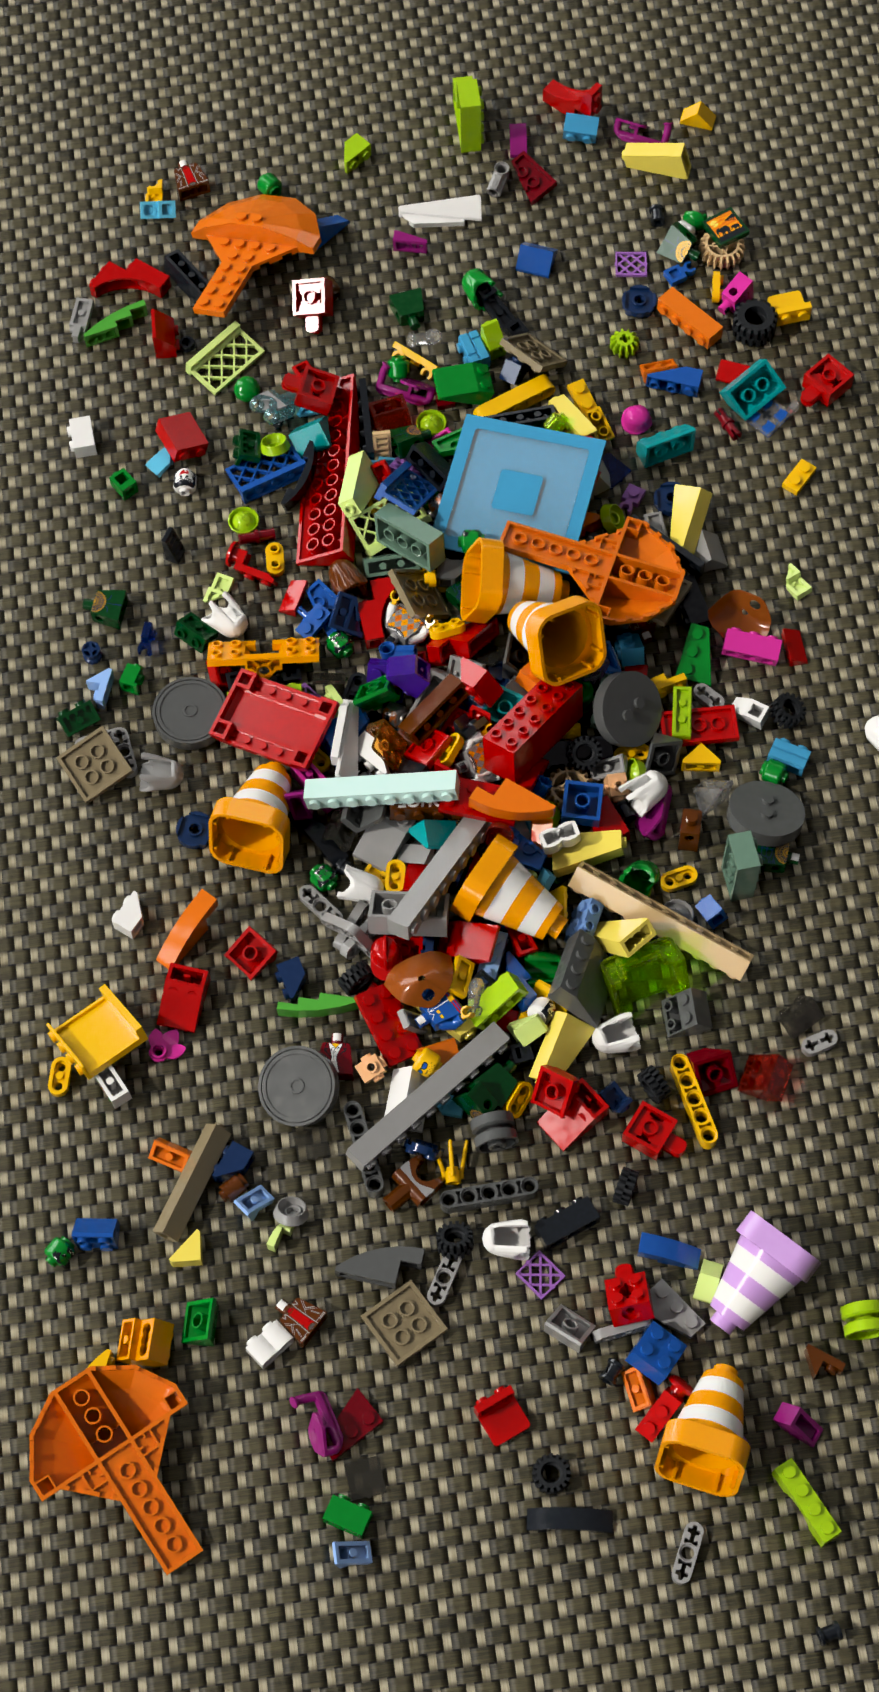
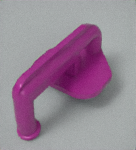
[614,117,673,143]
[376,361,436,406]
[635,784,672,841]
[289,1391,343,1457]

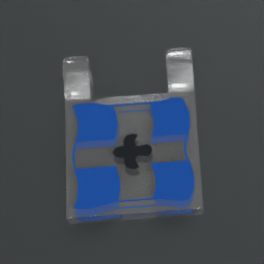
[746,399,800,438]

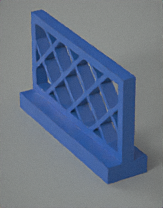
[225,440,306,504]
[374,461,438,516]

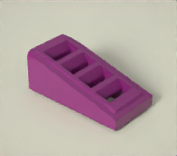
[393,230,428,254]

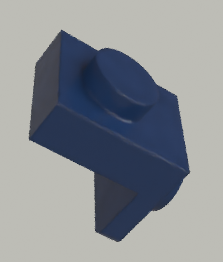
[598,1081,633,1113]

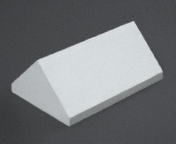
[384,1066,429,1133]

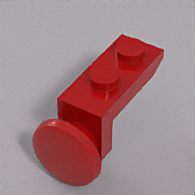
[225,541,278,587]
[635,1374,694,1443]

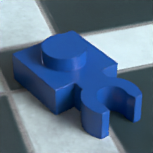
[663,261,696,287]

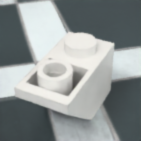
[732,697,770,730]
[112,891,144,939]

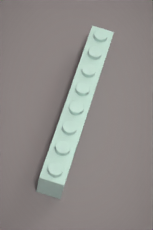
[303,770,460,810]

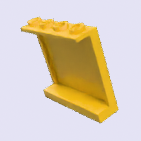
[46,984,148,1080]

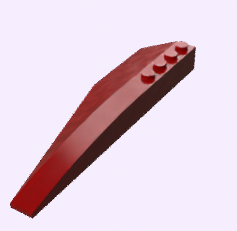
[296,373,359,566]

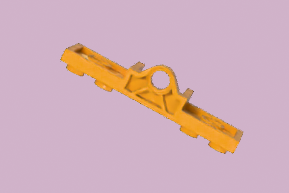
[207,637,320,679]

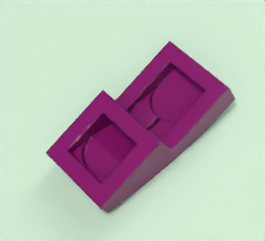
[509,123,527,158]

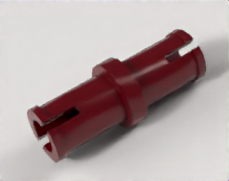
[714,408,742,441]
[238,528,276,545]

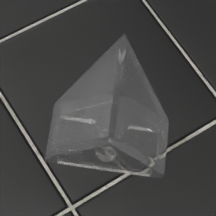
[693,780,734,817]

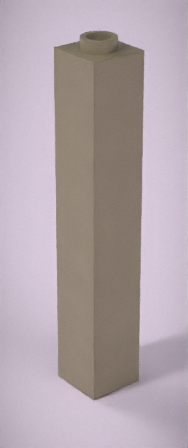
[152,1122,231,1242]

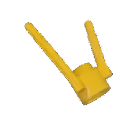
[437,1139,469,1185]

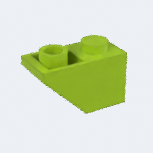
[344,133,371,174]
[481,318,506,361]

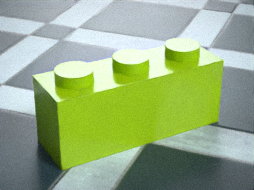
[467,971,529,1030]

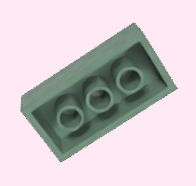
[374,502,445,572]
[721,830,763,901]

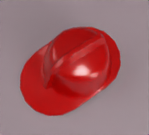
[371,936,402,981]

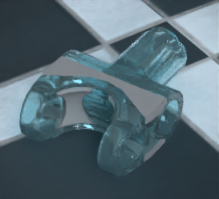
[249,389,296,424]

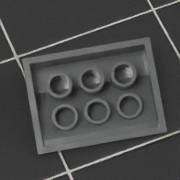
[547,929,617,1028]

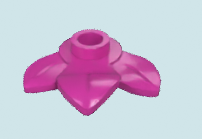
[148,1028,186,1062]

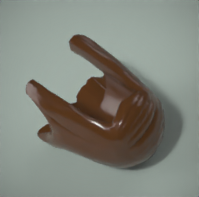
[329,559,368,598]

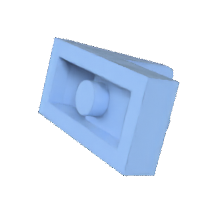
[86,668,115,710]
[234,1185,275,1221]
[332,1541,373,1568]

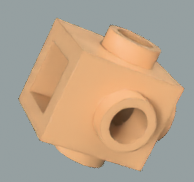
[603,772,631,803]
[355,1053,387,1084]

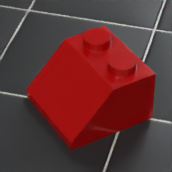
[151,309,180,359]
[461,657,504,708]

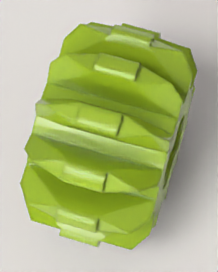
[610,329,639,358]

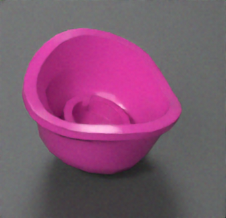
[621,405,652,435]

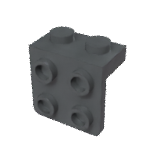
[340,804,387,833]

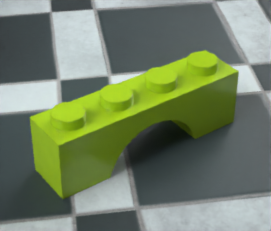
[772,1458,842,1548]

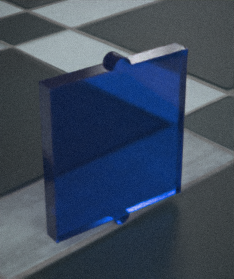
[602,452,631,490]

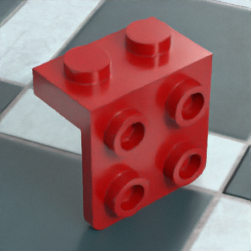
[474,1385,530,1447]

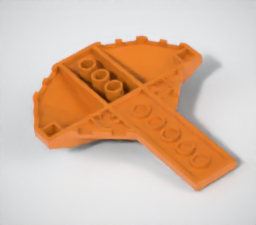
[191,194,322,318]
[500,516,686,626]
[29,1364,203,1575]

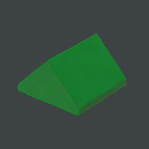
[181,1298,219,1347]

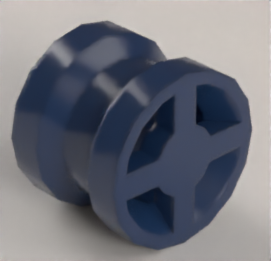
[82,641,102,664]

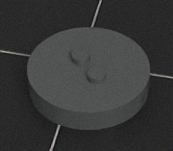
[593,671,662,747]
[152,677,225,750]
[726,781,805,847]
[258,1046,340,1127]

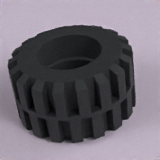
[732,299,778,347]

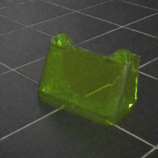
[600,937,690,1016]

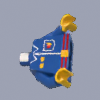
[414,989,475,1031]

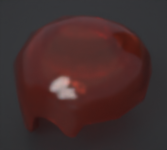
[485,822,514,846]

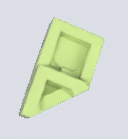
[786,563,812,601]
[203,572,235,603]
[267,1224,295,1252]

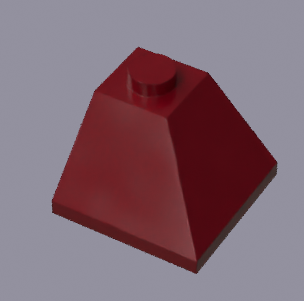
[686,1048,738,1097]

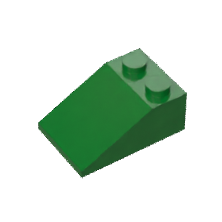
[432,362,494,405]
[353,675,403,711]

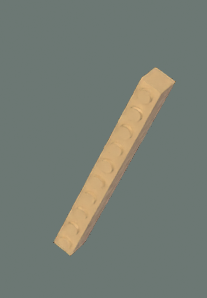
[568,861,754,981]

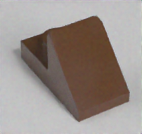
[804,1343,846,1380]

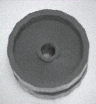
[470,1110,519,1153]

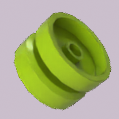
[840,1300,879,1340]

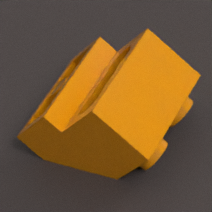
[116,1318,174,1367]

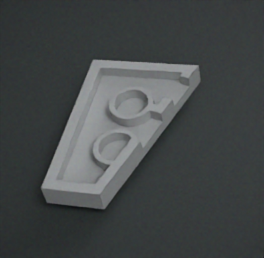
[650,1279,706,1339]

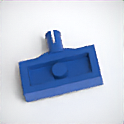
[295,602,331,638]

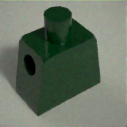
[389,288,424,330]
[469,1060,517,1110]

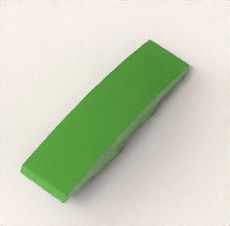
[83,300,148,347]
[277,993,359,1018]

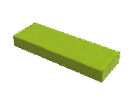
[672,686,692,740]

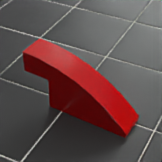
[426,617,500,664]

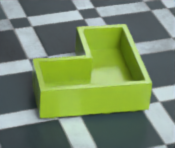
[453,76,484,153]

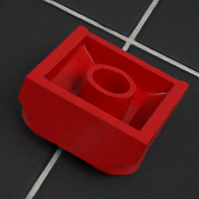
[224,926,278,981]
[530,1065,580,1119]

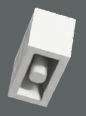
[67,416,97,458]
[94,1065,132,1109]

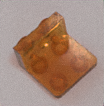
[366,719,408,770]

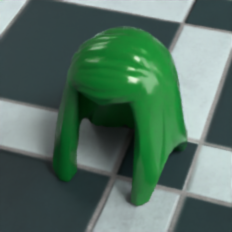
[462,268,503,312]
[619,860,660,898]
[524,951,562,988]

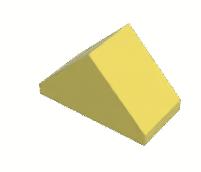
[169,1229,203,1267]

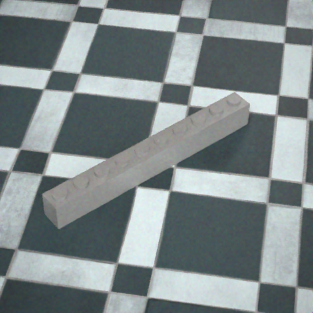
[387,817,495,941]
[346,1022,510,1172]

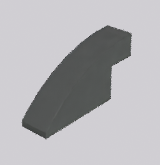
[335,1246,425,1289]

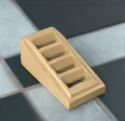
[372,430,392,460]

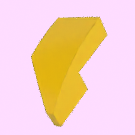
[145,179,163,201]

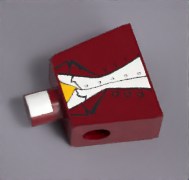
[320,1033,354,1081]

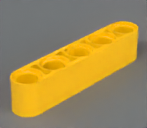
[473,374,556,417]
[670,1054,718,1150]

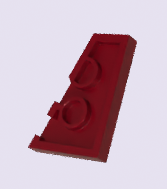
[511,151,557,206]
[326,1388,384,1462]

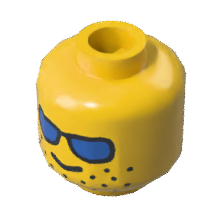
[411,1048,443,1078]

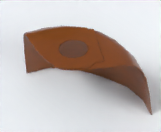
[708,590,771,638]
[384,951,453,1008]

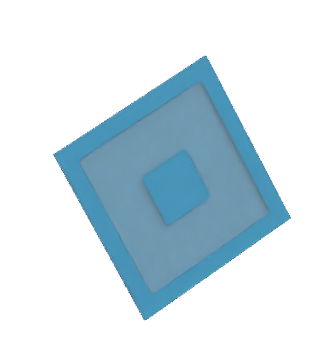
[433,414,607,575]

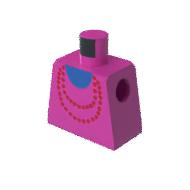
[718,271,754,315]

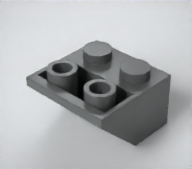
[661,987,713,1038]

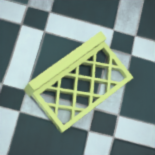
[186,320,265,396]
[348,484,432,557]

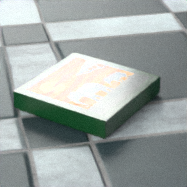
[702,207,750,249]

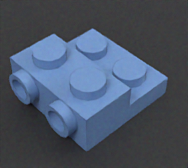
[564,898,604,942]

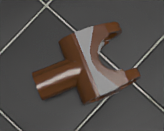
[382,1154,445,1213]

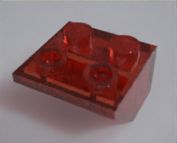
[369,394,412,439]
[737,1054,793,1101]

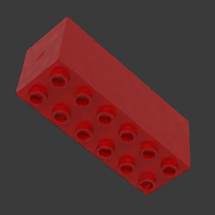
[483,680,583,784]

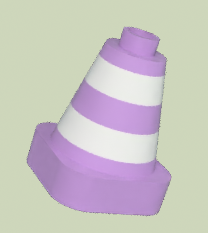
[710,1210,821,1335]

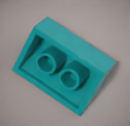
[719,359,786,421]
[636,424,696,468]

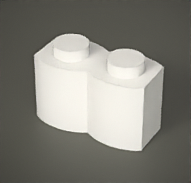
[539,821,581,854]
[246,1320,294,1369]

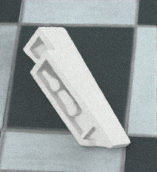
[398,195,482,228]
[330,699,359,777]

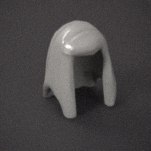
[139,752,184,792]

